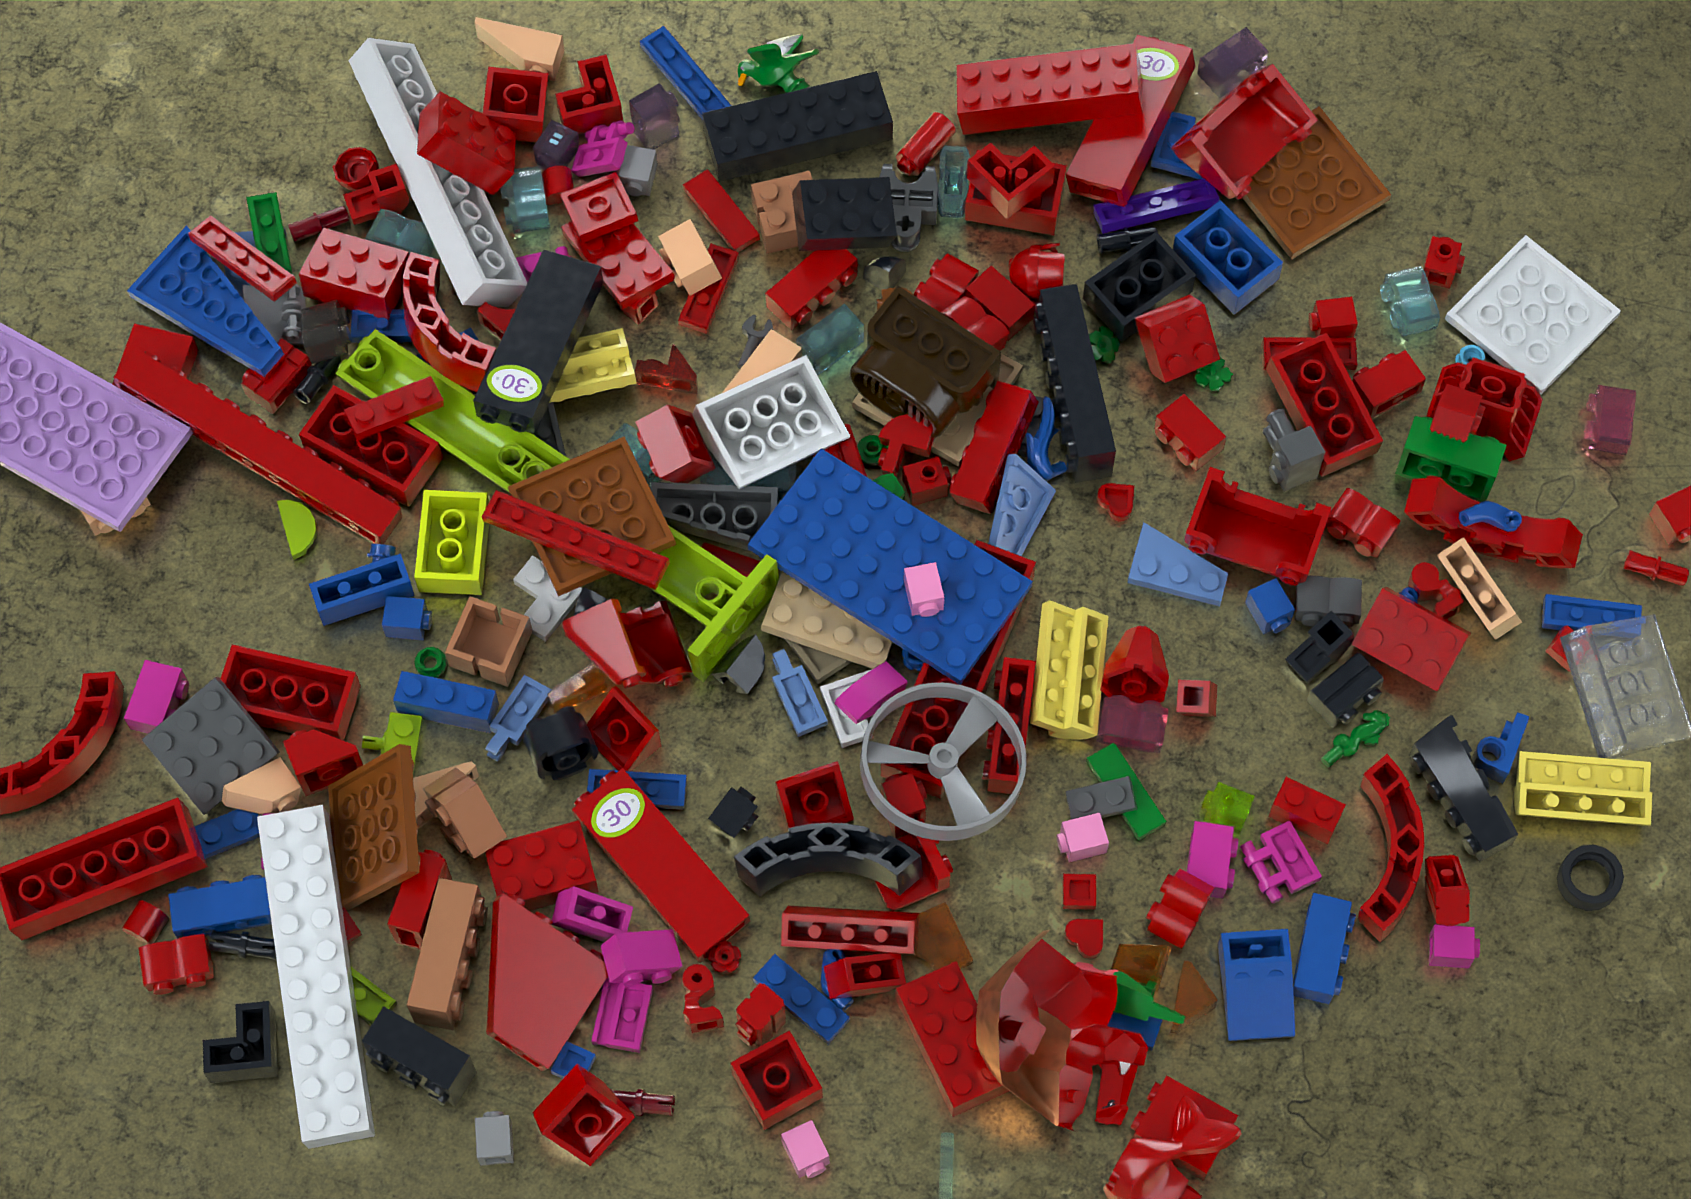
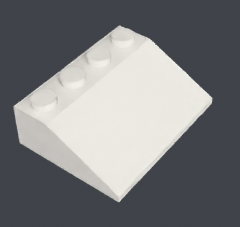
[692,355,850,489]

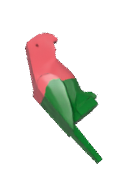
[1075,962,1186,1024]

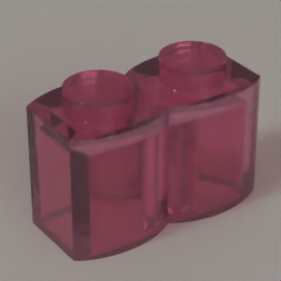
[1584,385,1636,455]
[1096,695,1169,753]

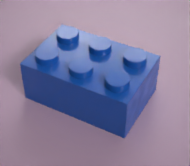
[1173,200,1283,315]

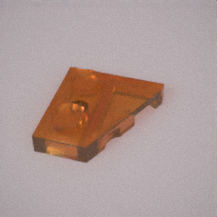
[547,663,613,714]

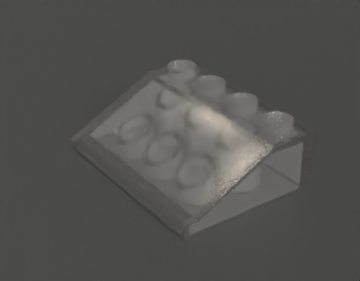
[1560,614,1691,759]

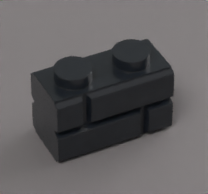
[1307,652,1384,728]

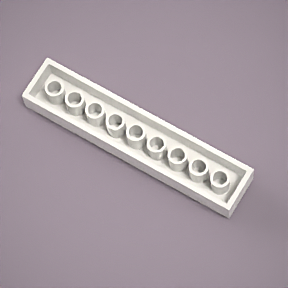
[348,38,528,308]
[257,805,375,1149]

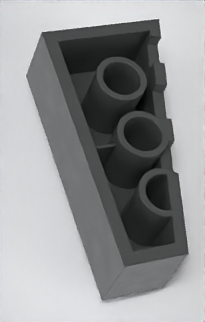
[651,482,779,551]

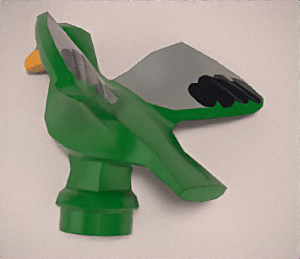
[737,34,819,93]

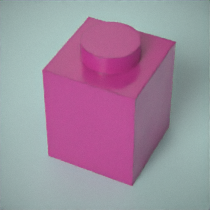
[1429,924,1480,968]

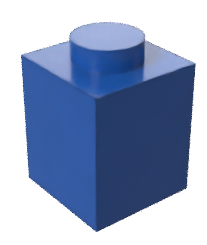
[1245,578,1295,635]
[382,596,432,641]

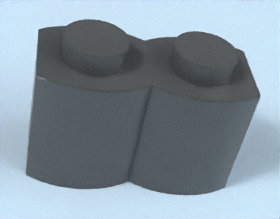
[1295,575,1362,628]

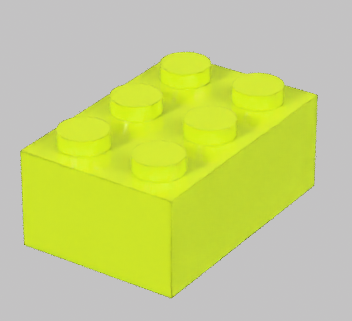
[414,490,489,595]

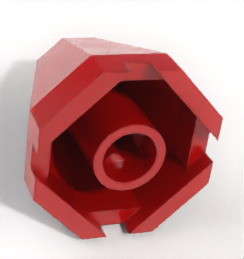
[1100,626,1169,709]

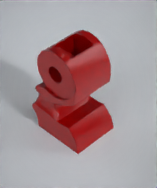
[1408,562,1464,620]
[683,964,724,1033]

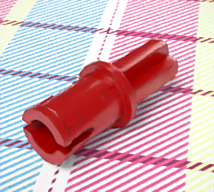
[1623,550,1689,586]

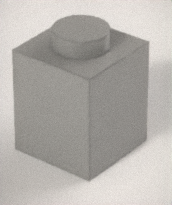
[619,145,658,196]
[475,1111,514,1166]

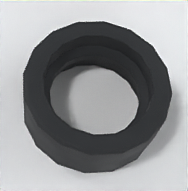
[1557,844,1624,911]

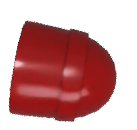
[1009,243,1065,300]

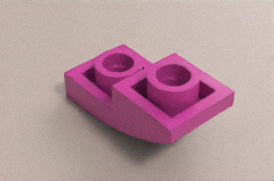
[834,661,908,724]

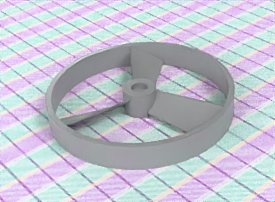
[860,683,1026,841]

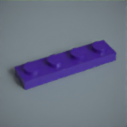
[1093,179,1219,234]

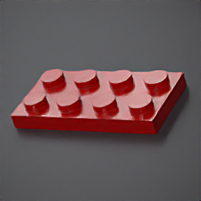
[561,221,675,309]

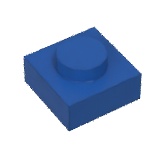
[550,1041,596,1079]

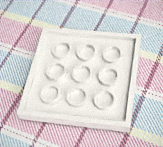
[1445,235,1621,396]

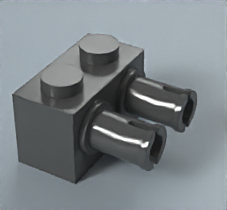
[1262,409,1325,492]

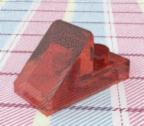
[635,344,698,394]

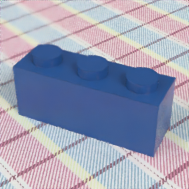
[309,554,415,626]
[393,671,499,733]
[168,875,272,939]
[1293,893,1356,1004]

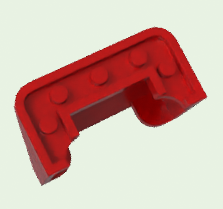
[1171,64,1318,200]
[1184,467,1332,586]
[561,599,692,689]

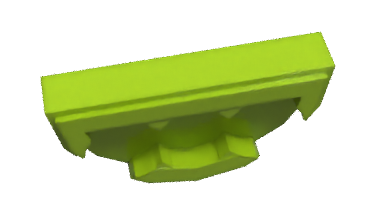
[277,499,317,560]

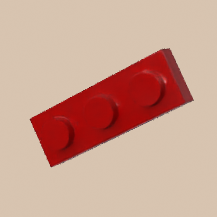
[344,376,444,441]

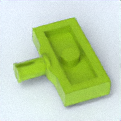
[362,712,422,776]

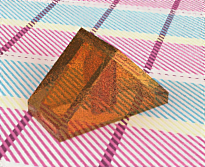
[1110,944,1172,992]
[1170,960,1218,1034]

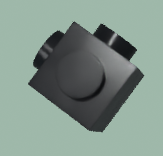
[708,786,759,839]

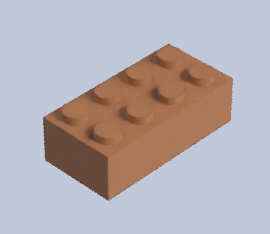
[407,878,488,1030]

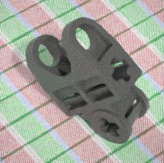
[879,164,938,252]

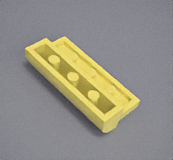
[549,328,637,403]
[1030,600,1109,740]
[1514,751,1652,826]

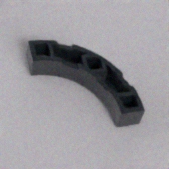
[734,823,923,897]

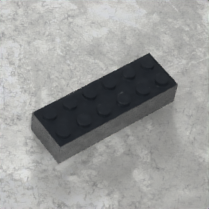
[702,71,893,182]
[1033,284,1116,483]

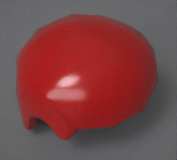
[332,147,379,191]

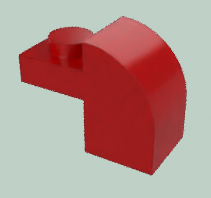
[343,163,409,225]
[878,414,935,478]

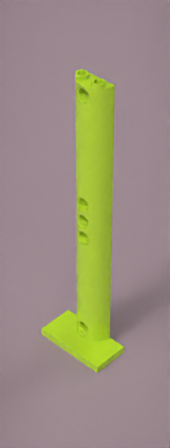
[335,329,780,682]

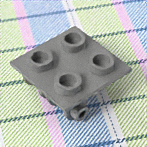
[243,280,307,345]

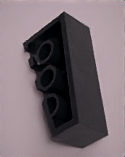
[1409,715,1518,862]

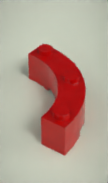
[403,252,496,392]
[1404,476,1583,568]
[0,671,124,815]
[1357,754,1424,943]

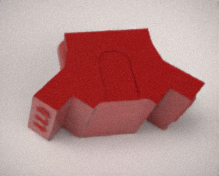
[1426,357,1543,462]

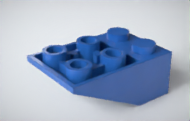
[1217,929,1295,1041]

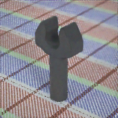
[737,314,773,369]

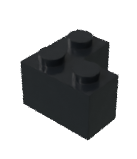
[202,1001,278,1083]

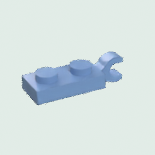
[772,649,828,737]
[485,675,552,762]

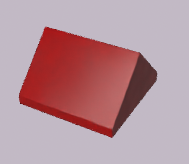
[587,686,662,771]
[775,761,854,828]

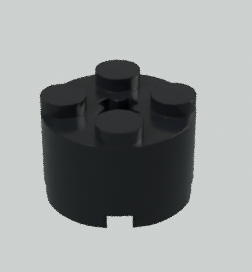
[523,706,599,781]

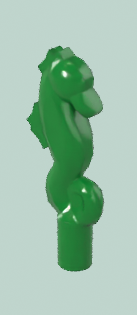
[1321,710,1390,768]

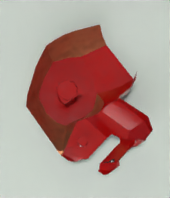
[976,930,1148,1132]

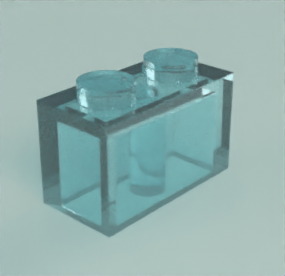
[796,303,864,376]

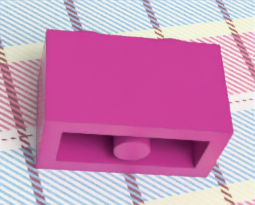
[124,660,189,734]
[1187,821,1239,899]
[552,886,633,942]
[601,929,683,986]

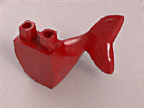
[1103,1096,1242,1199]

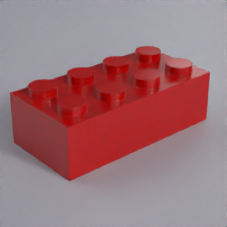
[1266,333,1383,477]
[299,385,443,507]
[220,644,361,741]
[895,961,1009,1117]

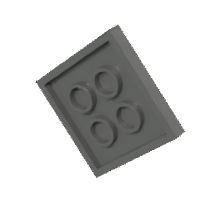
[142,677,280,815]

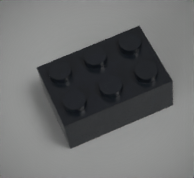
[792,177,897,251]
[1083,232,1196,342]
[362,1006,477,1107]

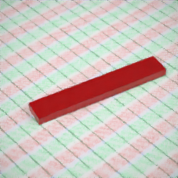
[482,490,670,590]

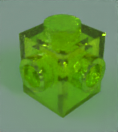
[1201,782,1255,835]

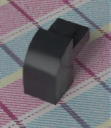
[1285,610,1354,684]

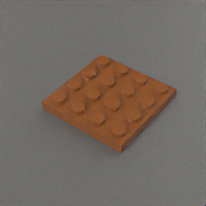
[1242,106,1391,260]
[508,436,676,597]
[328,744,420,911]

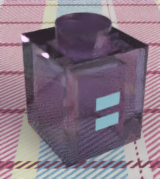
[533,120,579,170]

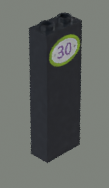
[473,249,603,434]

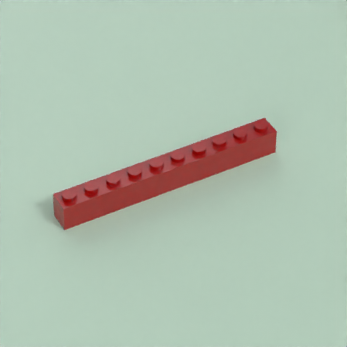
[113,348,402,544]

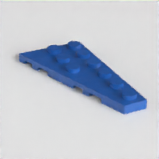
[127,225,284,377]

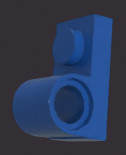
[1472,712,1529,784]

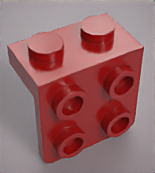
[874,818,953,911]

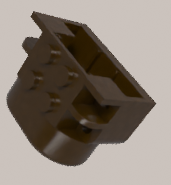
[850,286,1001,438]

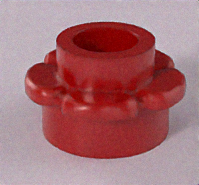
[708,941,741,973]

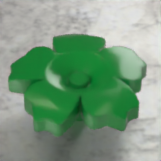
[1089,326,1120,364]
[1194,357,1233,392]

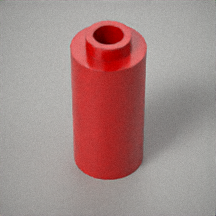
[896,112,956,176]

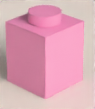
[904,562,944,617]
[1056,813,1109,862]
[781,1120,830,1178]

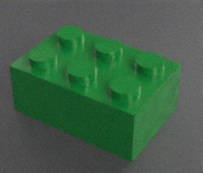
[1395,416,1506,502]

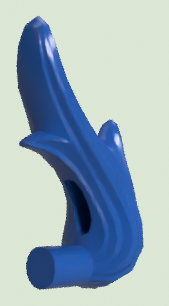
[1026,396,1067,481]

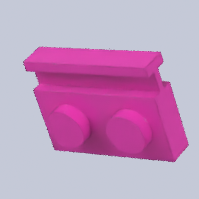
[591,978,653,1053]

